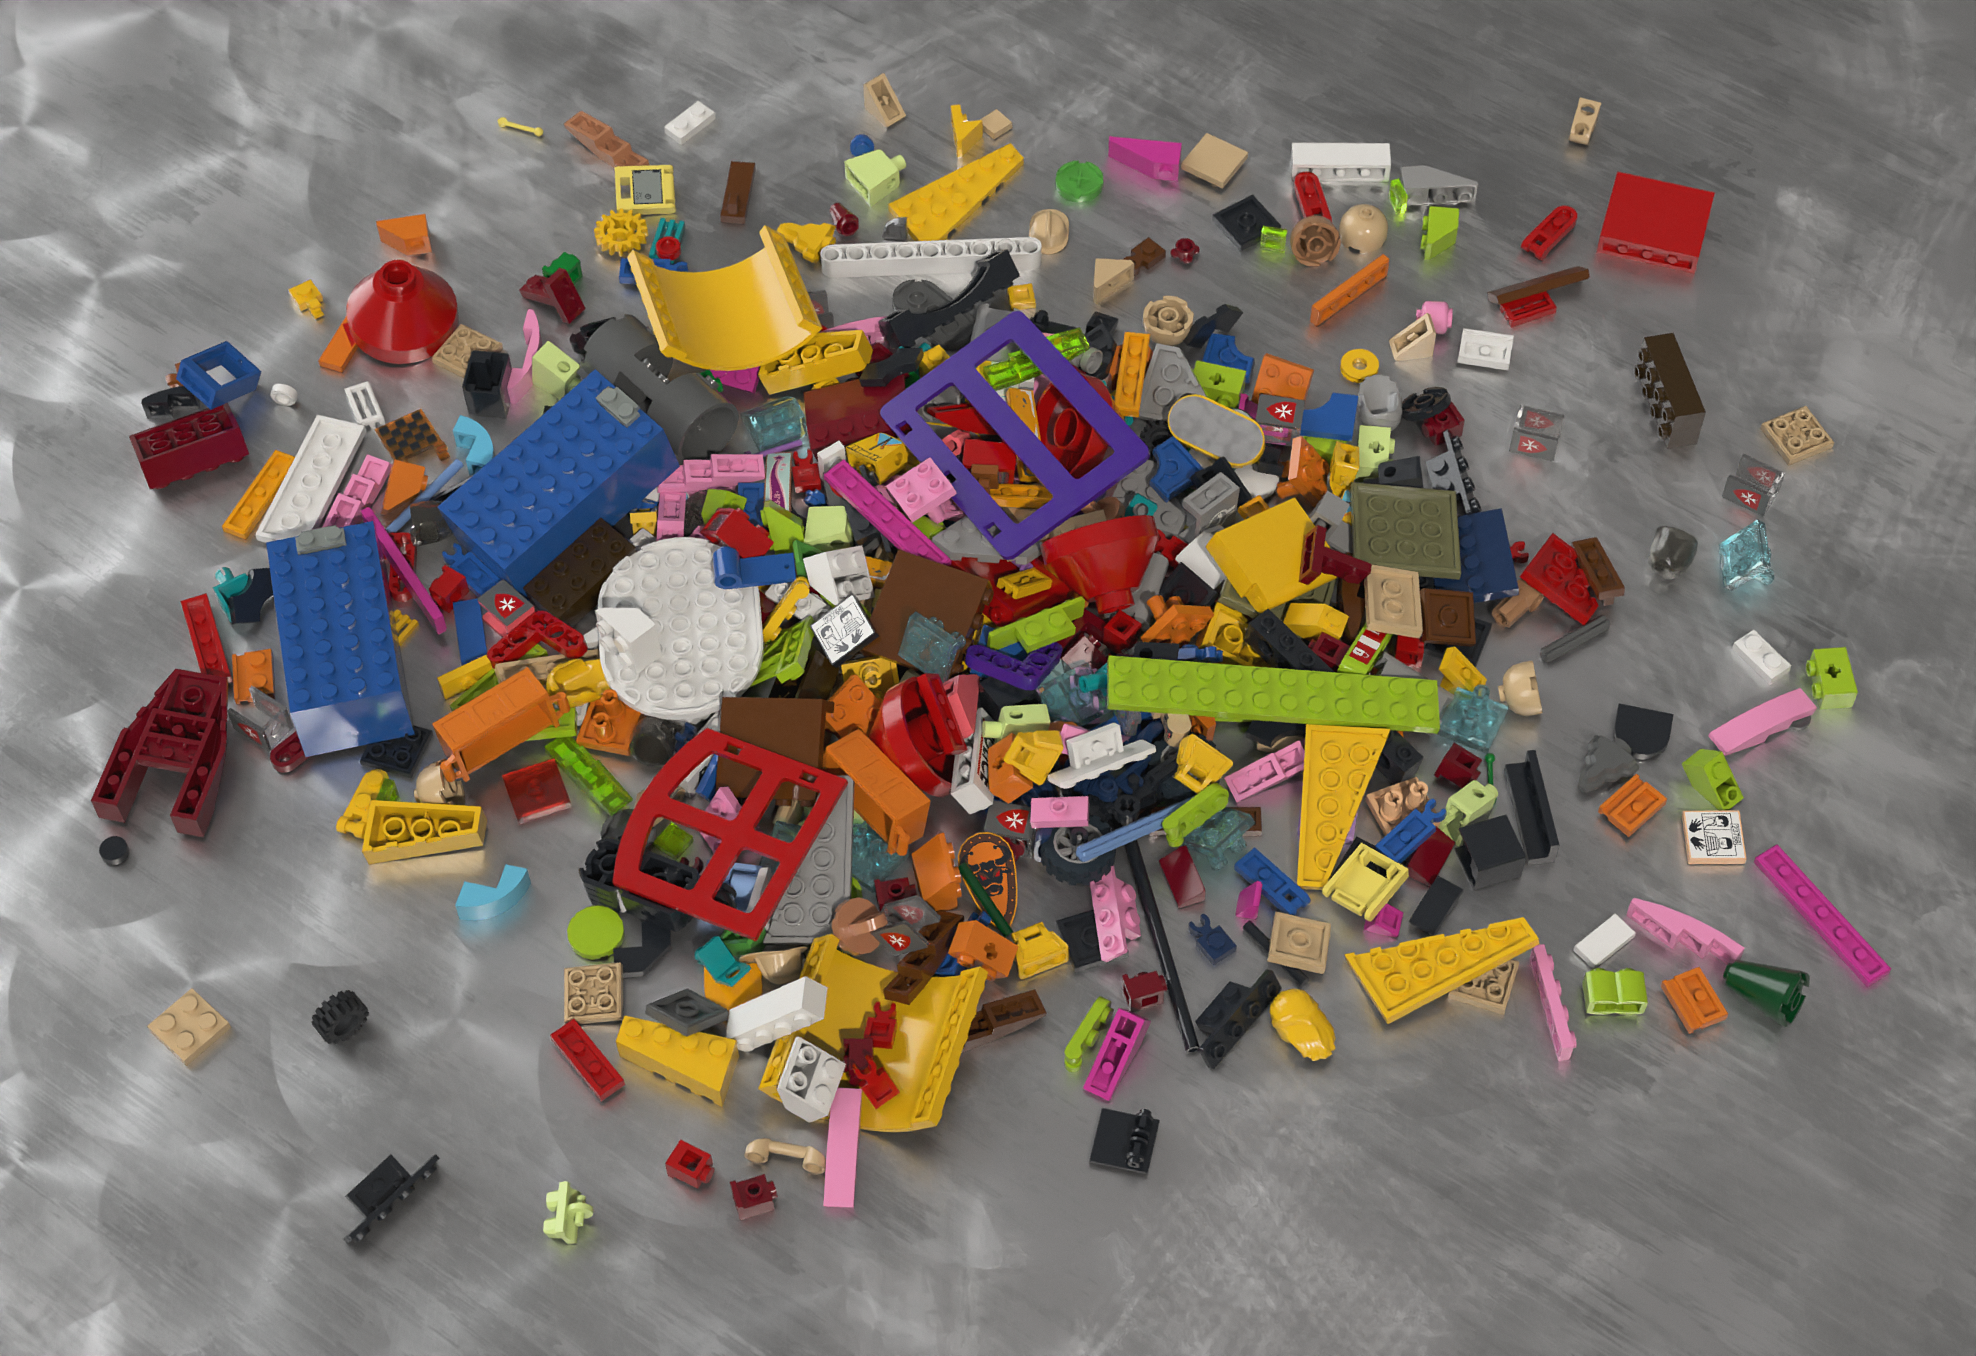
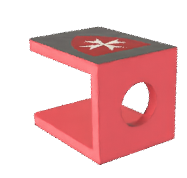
[478,580,535,643]

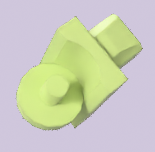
[543,1181,594,1244]

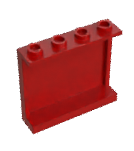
[1597,171,1715,274]
[949,554,1074,627]

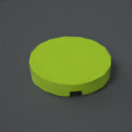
[567,905,625,960]

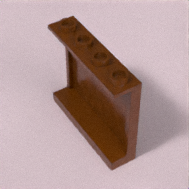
[860,549,994,681]
[715,697,835,807]

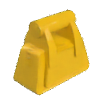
[1329,441,1360,497]
[1003,730,1064,785]
[1174,734,1233,794]
[1011,922,1069,980]

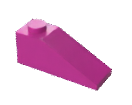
[1108,136,1182,181]
[1083,1008,1151,1101]

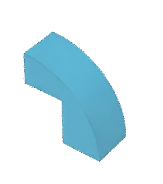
[453,415,495,476]
[455,864,531,921]

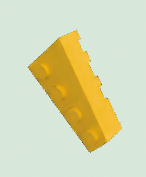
[758,330,873,395]
[362,800,487,865]
[616,1016,739,1107]

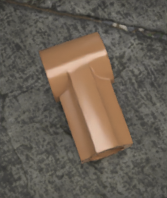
[1492,578,1544,628]

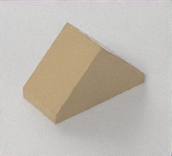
[863,73,906,127]
[1093,258,1134,304]
[1389,313,1436,361]

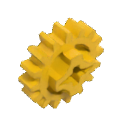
[594,208,648,257]

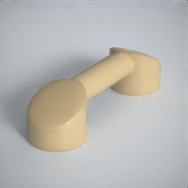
[744,1138,826,1174]

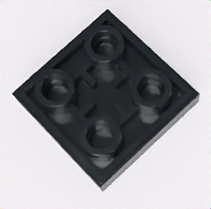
[360,725,433,778]

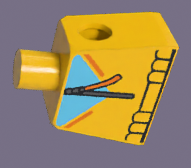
[846,433,909,485]

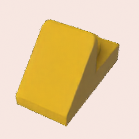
[951,104,983,157]
[630,505,659,537]
[1439,647,1487,701]

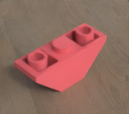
[942,674,980,739]

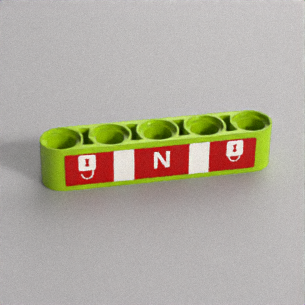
[1337,623,1394,675]

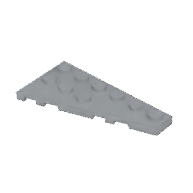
[763,776,855,945]

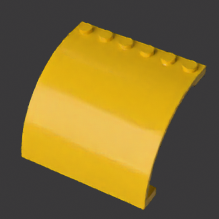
[627,225,822,371]
[758,934,988,1132]

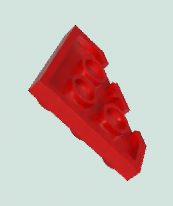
[1519,533,1599,625]

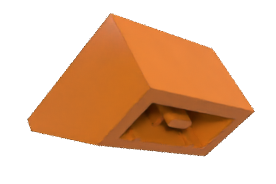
[912,833,962,912]

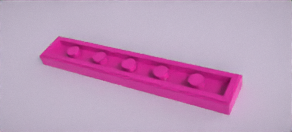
[824,459,951,566]
[361,507,447,635]
[1754,844,1891,988]

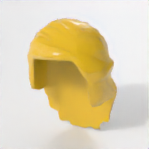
[546,659,611,708]
[1269,988,1336,1061]

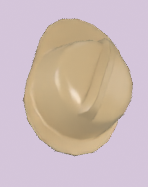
[1029,209,1069,255]
[739,946,807,985]

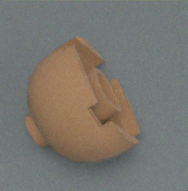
[1290,215,1341,267]

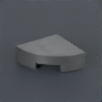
[882,217,908,240]

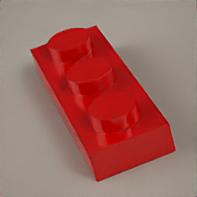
[917,673,968,755]
[550,1019,625,1101]

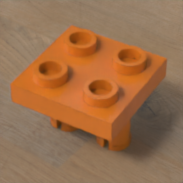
[1251,353,1314,404]
[1277,436,1329,508]
[1140,595,1214,648]
[825,675,882,739]
[576,689,644,756]

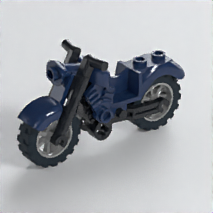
[1022,718,1221,886]

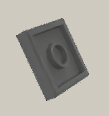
[645,988,729,1037]

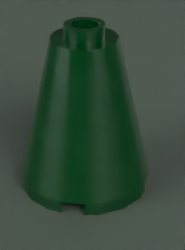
[1723,960,1810,1027]

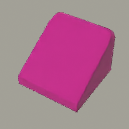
[1236,881,1262,920]
[1364,903,1404,938]

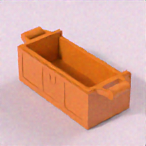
[432,667,570,782]
[822,729,931,856]

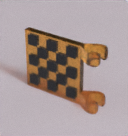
[374,409,450,463]

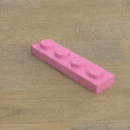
[1529,944,1576,1061]

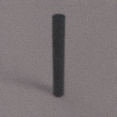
[1243,921,1309,987]

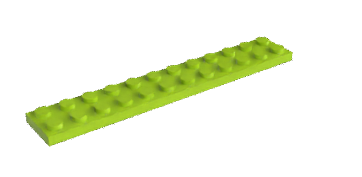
[1107,656,1440,734]

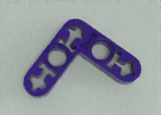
[965,642,1063,690]

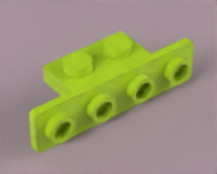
[987,596,1085,653]

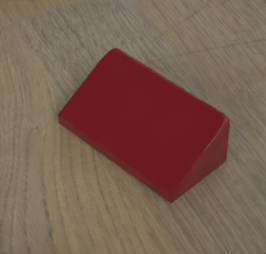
[1407,826,1456,887]
[1159,845,1206,909]

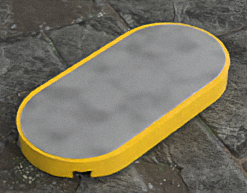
[1168,394,1265,468]

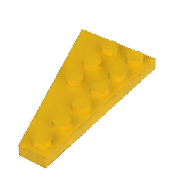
[888,143,1024,241]
[1297,724,1390,890]
[1344,917,1539,1024]

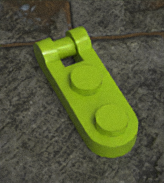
[1162,783,1229,847]
[1064,996,1114,1073]

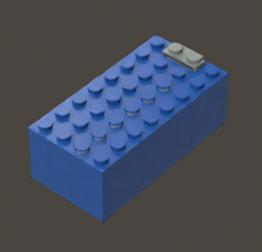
[437,369,680,601]
[266,521,414,757]

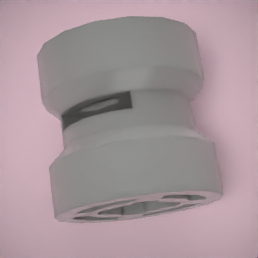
[1068,342,1103,374]

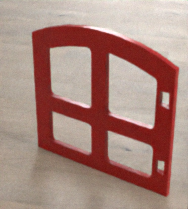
[613,728,848,941]

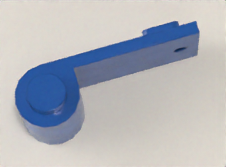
[712,546,796,589]

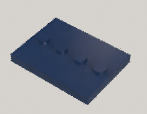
[1433,508,1519,603]

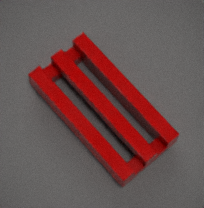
[1500,291,1557,328]

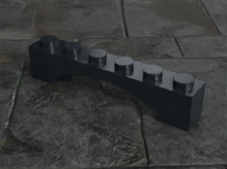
[878,249,1020,349]

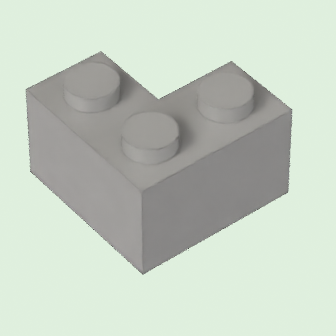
[1308,490,1353,554]

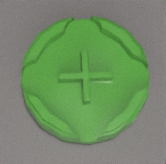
[1055,161,1104,202]

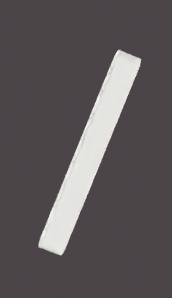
[820,237,1042,278]

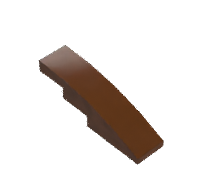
[1336,552,1365,646]
[883,910,964,1005]
[962,989,1047,1053]

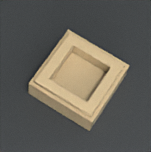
[980,109,1012,139]

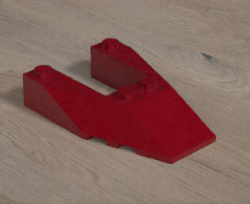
[91,668,228,837]

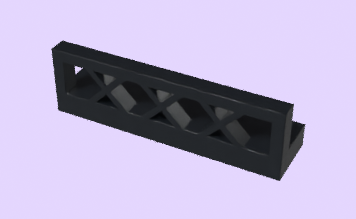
[1504,750,1559,865]

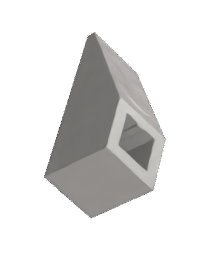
[1398,165,1478,205]

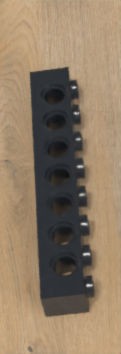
[1243,609,1424,785]

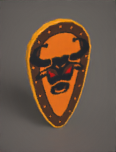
[958,832,1017,929]

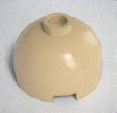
[1338,204,1388,253]
[1143,295,1194,346]
[1498,661,1543,716]
[414,759,465,805]

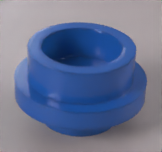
[850,134,874,157]
[803,489,828,507]

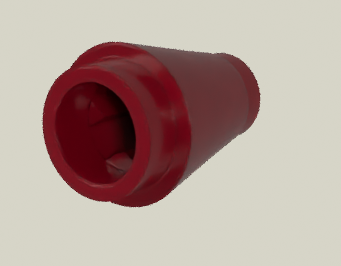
[829,203,859,236]

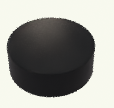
[99,836,129,865]

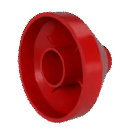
[346,260,459,364]
[1036,373,1126,479]
[1040,515,1160,614]
[868,677,955,797]

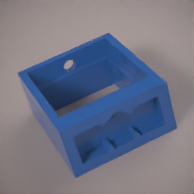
[176,341,261,410]

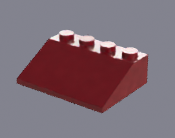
[804,374,912,462]
[129,403,250,490]

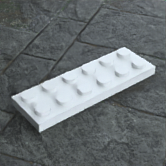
[255,415,366,543]

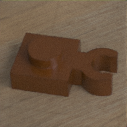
[1123,237,1166,276]

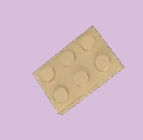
[1364,564,1423,638]

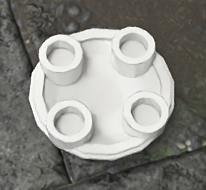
[1235,464,1279,499]

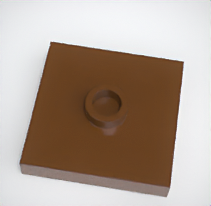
[1420,588,1476,647]

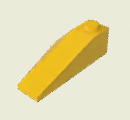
[1195,602,1272,668]

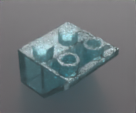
[740,396,807,452]

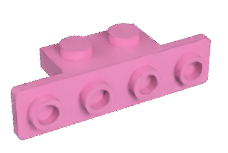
[1090,865,1141,962]

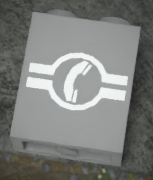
[1178,472,1240,544]

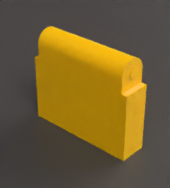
[1205,497,1337,613]

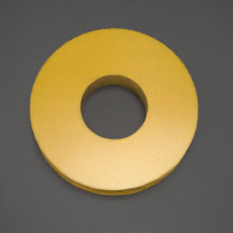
[1340,349,1379,383]

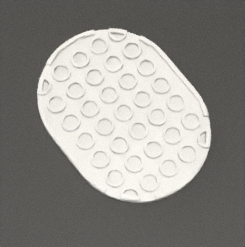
[598,537,764,720]

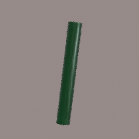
[958,862,1014,938]

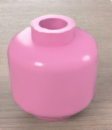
[1416,301,1453,334]

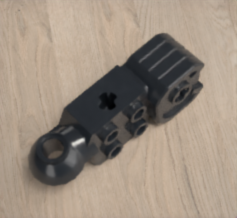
[579,837,737,932]

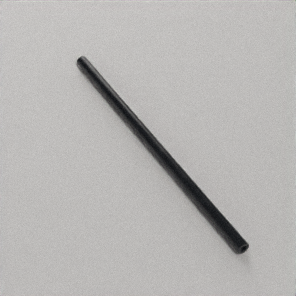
[1119,824,1200,1053]

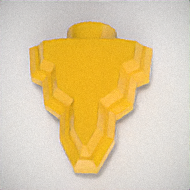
[777,223,836,263]

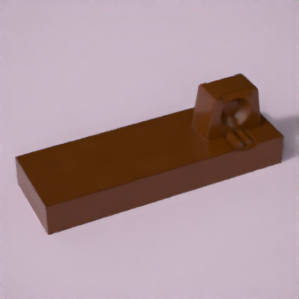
[720,161,756,224]
[1571,537,1625,606]

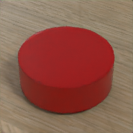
[656,237,681,261]

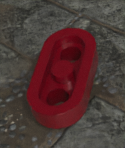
[270,731,311,773]

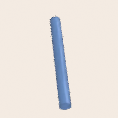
[385,459,464,533]

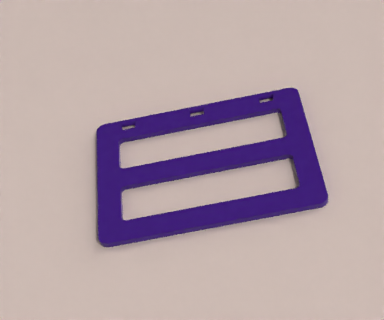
[880,311,1150,560]

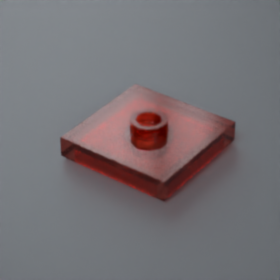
[502,758,572,824]

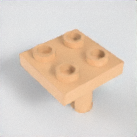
[1365,777,1440,836]

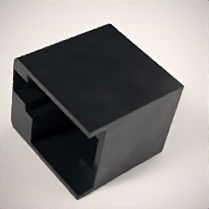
[462,350,512,419]
[979,676,1041,722]
[1454,815,1526,890]

